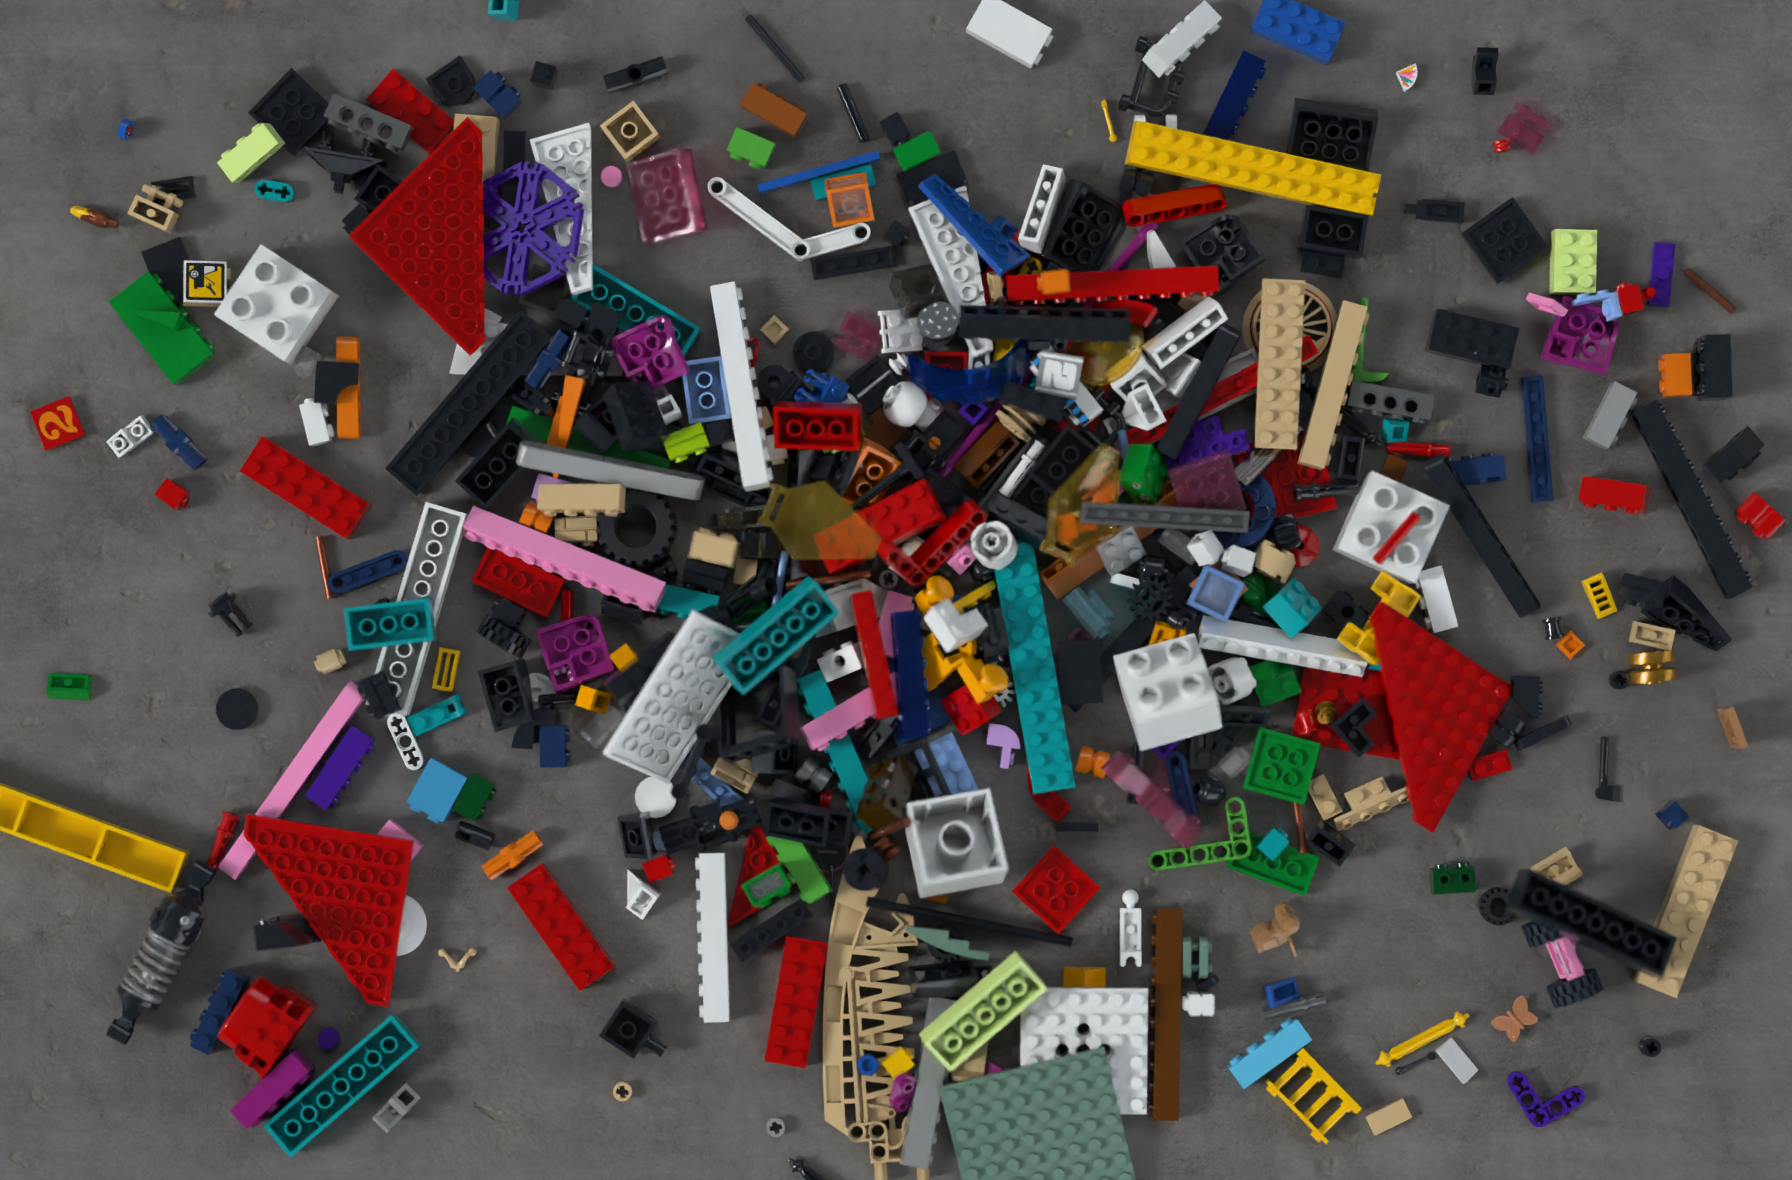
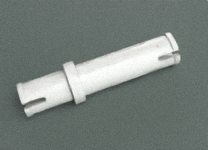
[999,440,1047,499]

